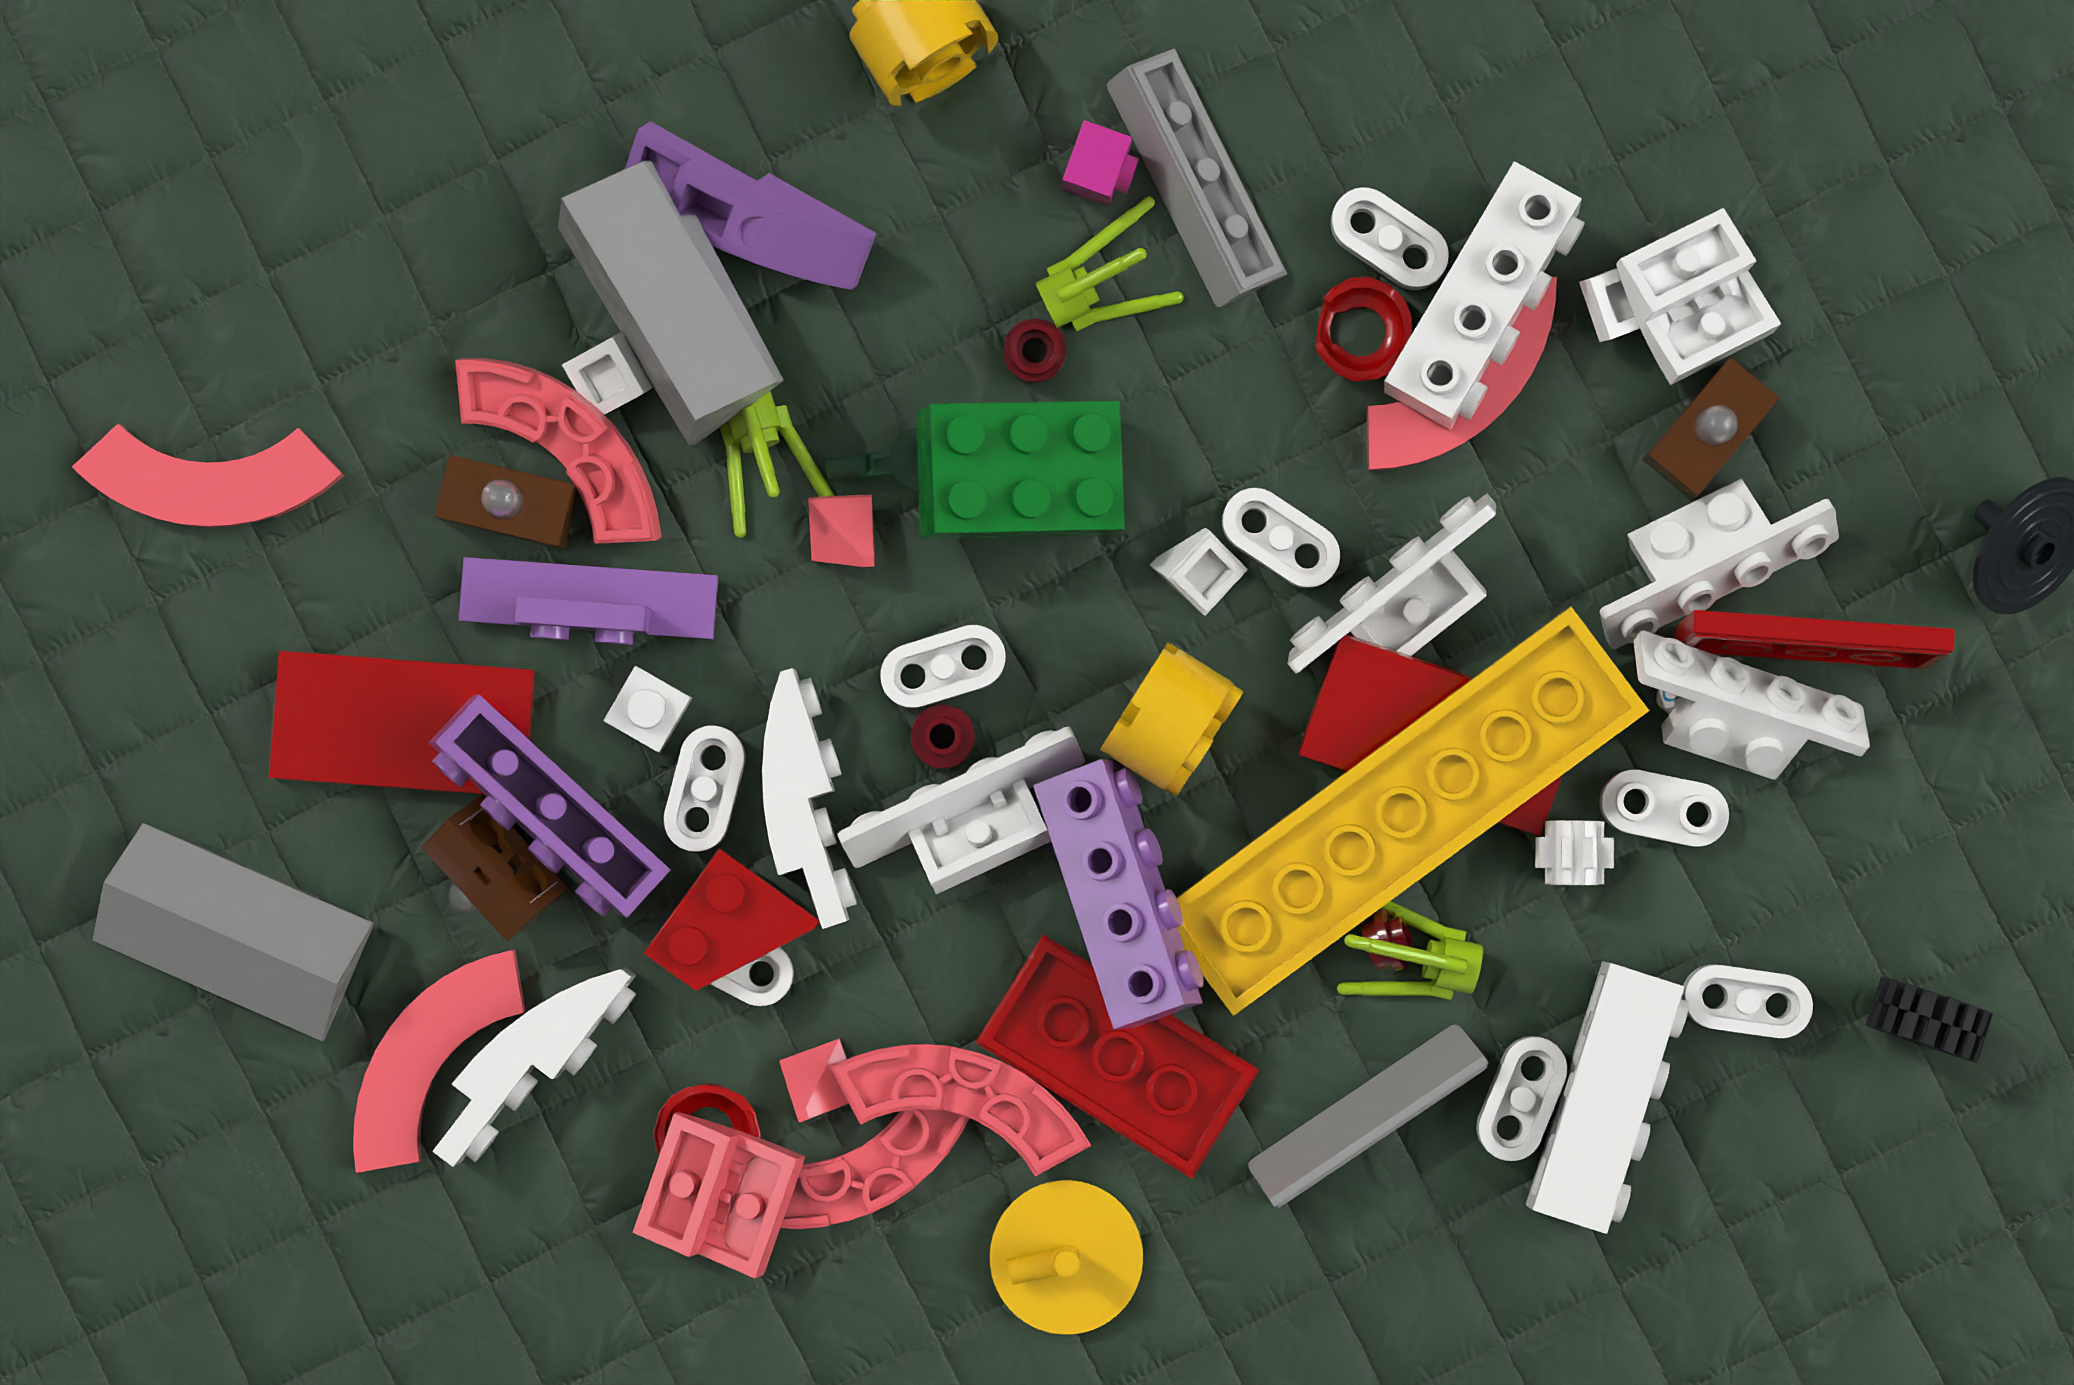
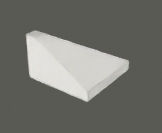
[1150,528,1248,616]

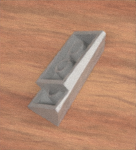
[558,160,784,445]
[92,823,374,1041]

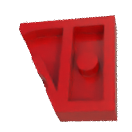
[644,849,820,991]

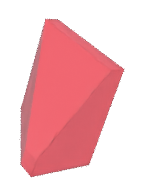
[808,494,875,567]
[779,1038,849,1123]

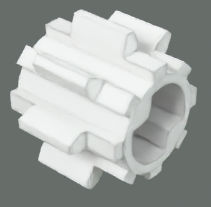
[1535,820,1614,885]

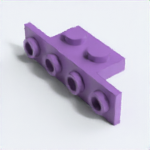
[459,557,719,645]

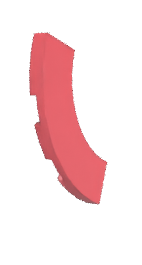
[1367,277,1557,471]
[455,358,662,544]
[72,423,345,528]
[353,950,526,1173]
[830,1044,1091,1176]
[781,1109,969,1229]

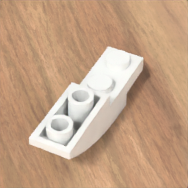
[762,668,857,929]
[433,967,636,1167]

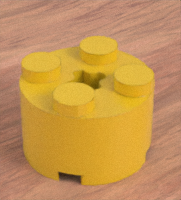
[849,0,998,106]
[1100,642,1244,796]

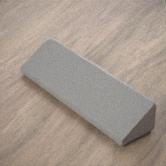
[1107,49,1287,307]
[1248,1024,1489,1208]

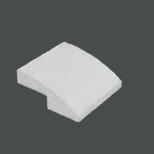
[1616,208,1781,385]

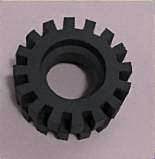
[1865,976,1994,1063]

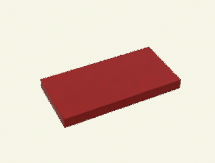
[1674,610,1955,670]
[1298,634,1563,836]
[269,651,536,794]
[975,934,1260,1179]

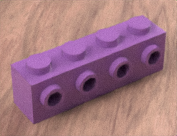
[429,695,670,918]
[1033,759,1203,1029]

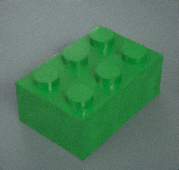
[916,401,1125,539]

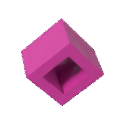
[1062,120,1139,207]

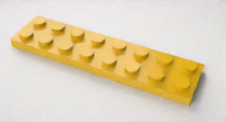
[1176,606,1649,1016]

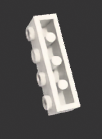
[1384,161,1585,430]
[1526,961,1689,1234]

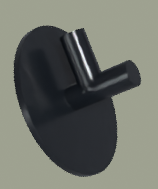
[1973,477,2074,614]

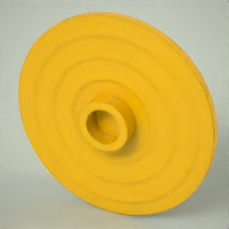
[990,1180,1143,1334]

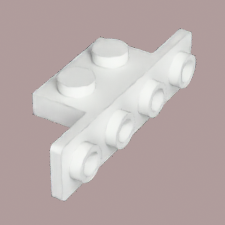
[1599,478,1839,649]
[1287,494,1496,674]
[1634,631,1870,780]
[838,726,1085,894]

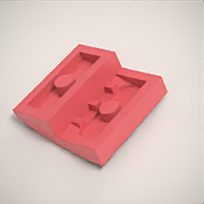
[633,1112,806,1278]

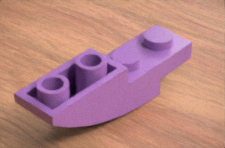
[625,121,877,290]

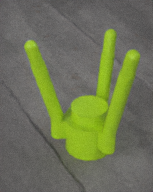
[1035,196,1184,332]
[720,391,835,538]
[1337,901,1483,1000]

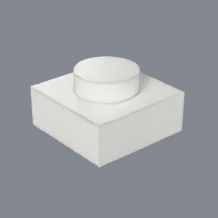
[1579,268,1640,342]
[562,332,653,415]
[603,666,692,753]

